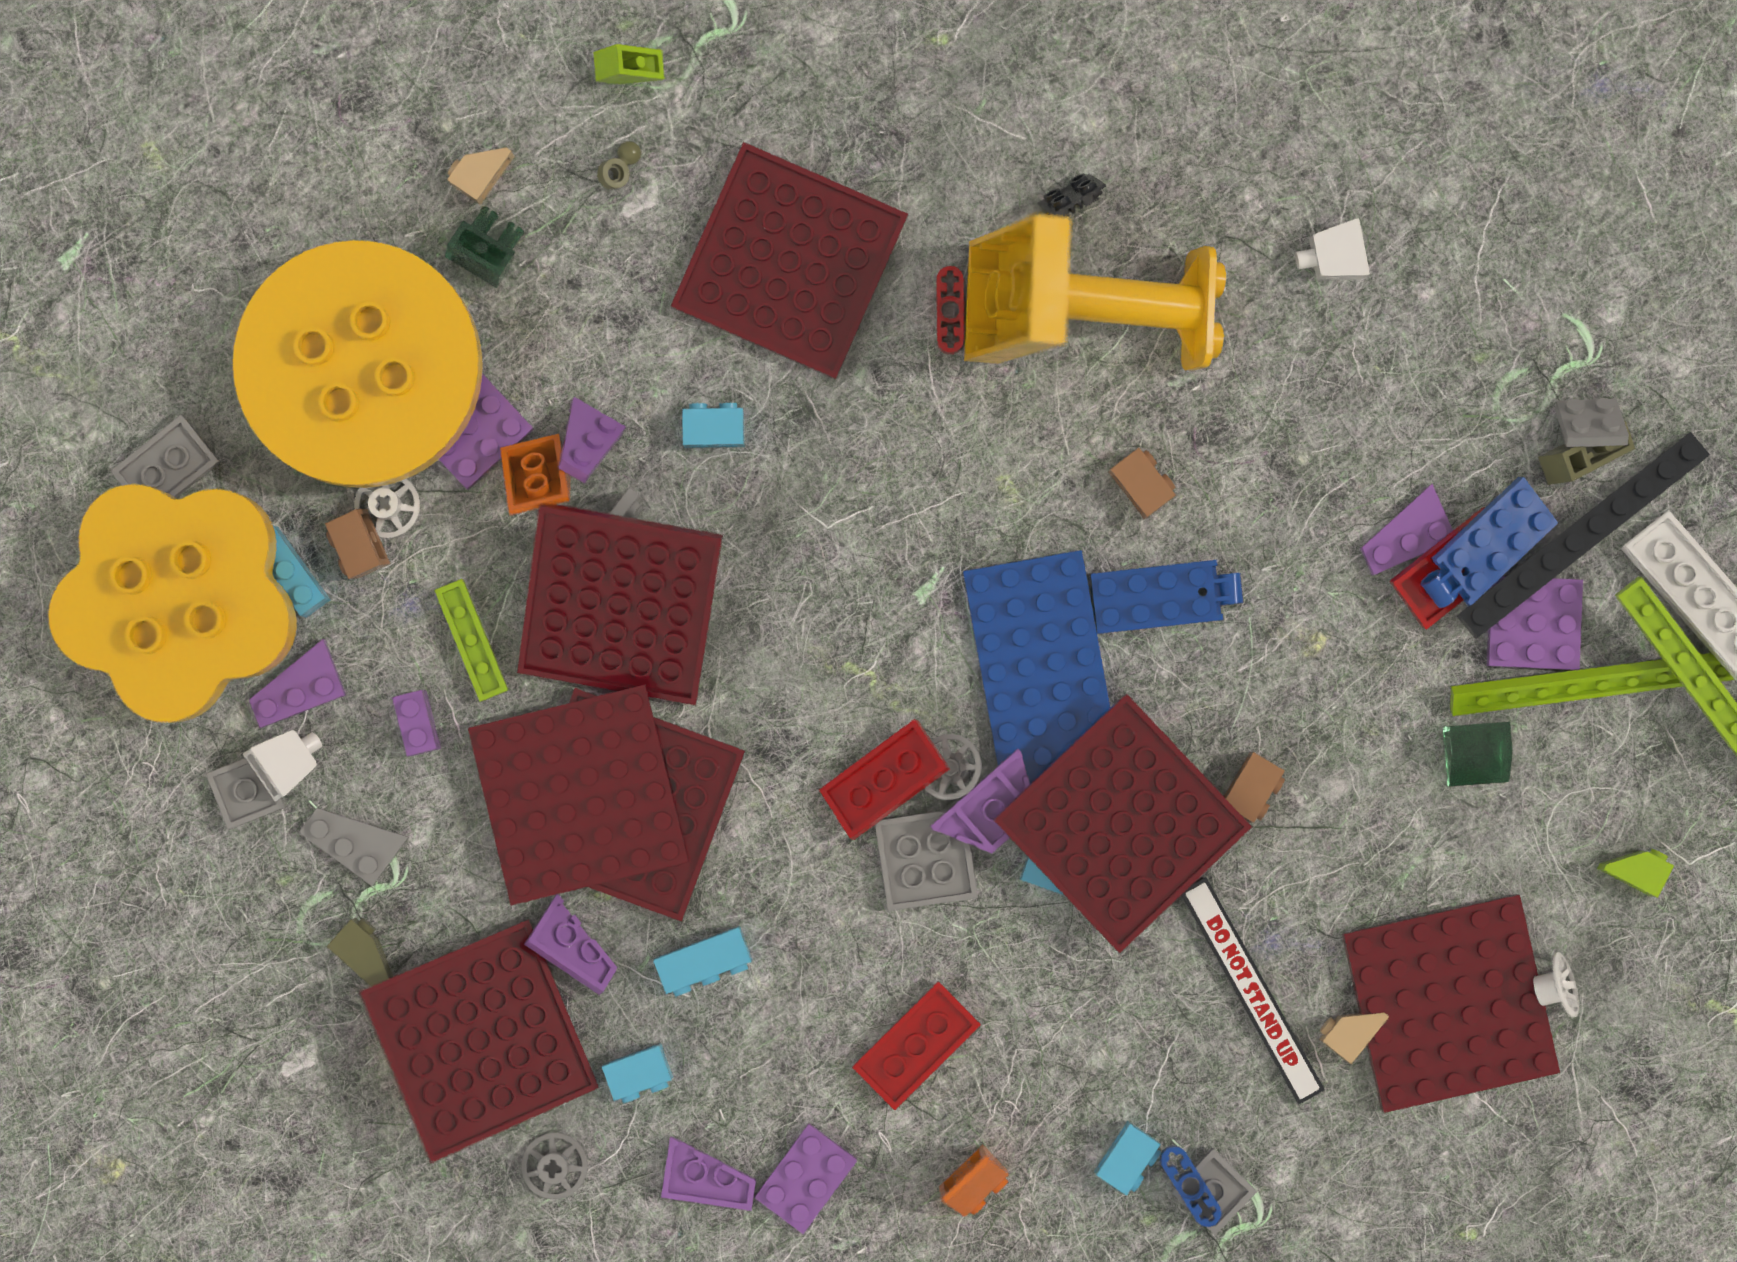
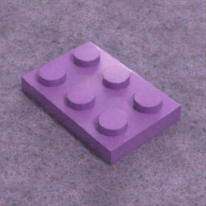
[754,1123,857,1234]

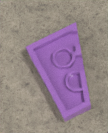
[558,397,625,483]
[1360,484,1453,576]
[249,639,346,728]
[524,894,617,995]
[661,1136,756,1211]

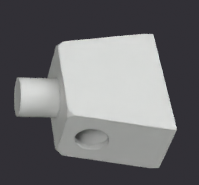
[1295,218,1370,280]
[243,730,322,801]

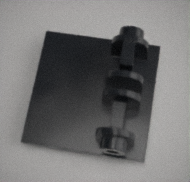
[1038,173,1106,218]

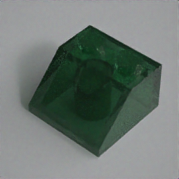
[1443,722,1513,787]

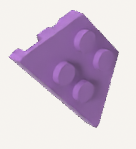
[930,748,1030,853]

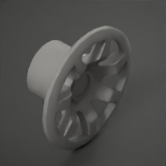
[924,734,982,800]
[521,1133,588,1199]

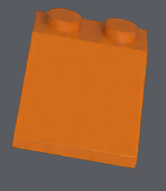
[500,434,571,515]
[939,1144,1009,1217]

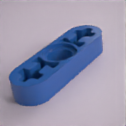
[1160,1145,1222,1227]

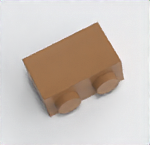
[1108,448,1176,519]
[325,509,390,579]
[1224,752,1285,823]

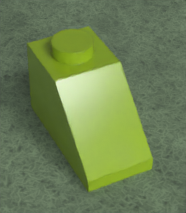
[593,44,665,84]
[1597,848,1674,898]

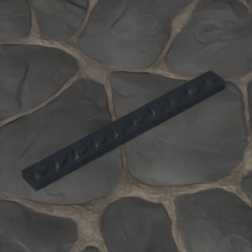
[1457,432,1710,639]

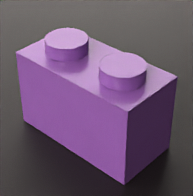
[392,690,441,756]

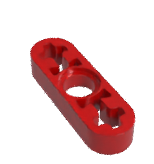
[936,266,964,355]

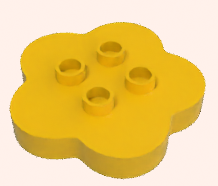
[48,484,297,722]

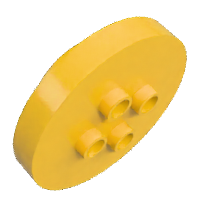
[233,240,483,488]

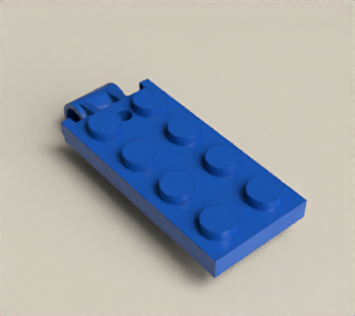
[1421,477,1558,608]
[1091,560,1244,634]

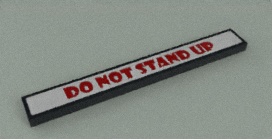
[1181,877,1325,1105]

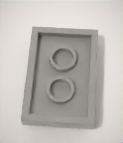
[111,414,221,498]

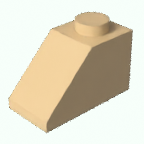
[447,147,515,206]
[1319,1012,1389,1064]

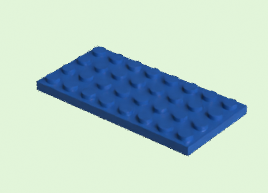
[963,550,1110,784]

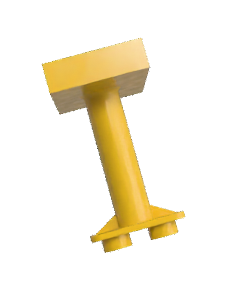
[964,214,1226,371]

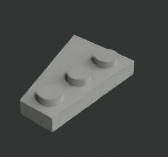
[299,808,409,886]

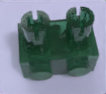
[445,206,524,288]

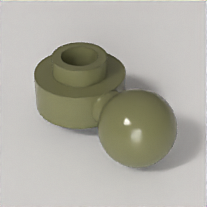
[597,141,641,190]

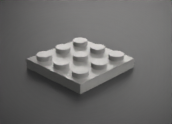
[875,810,978,911]

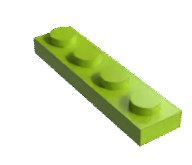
[434,579,509,702]

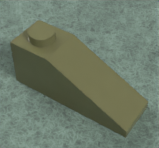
[1538,421,1635,485]
[326,918,393,986]

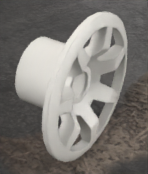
[354,479,420,538]
[1534,952,1579,1018]

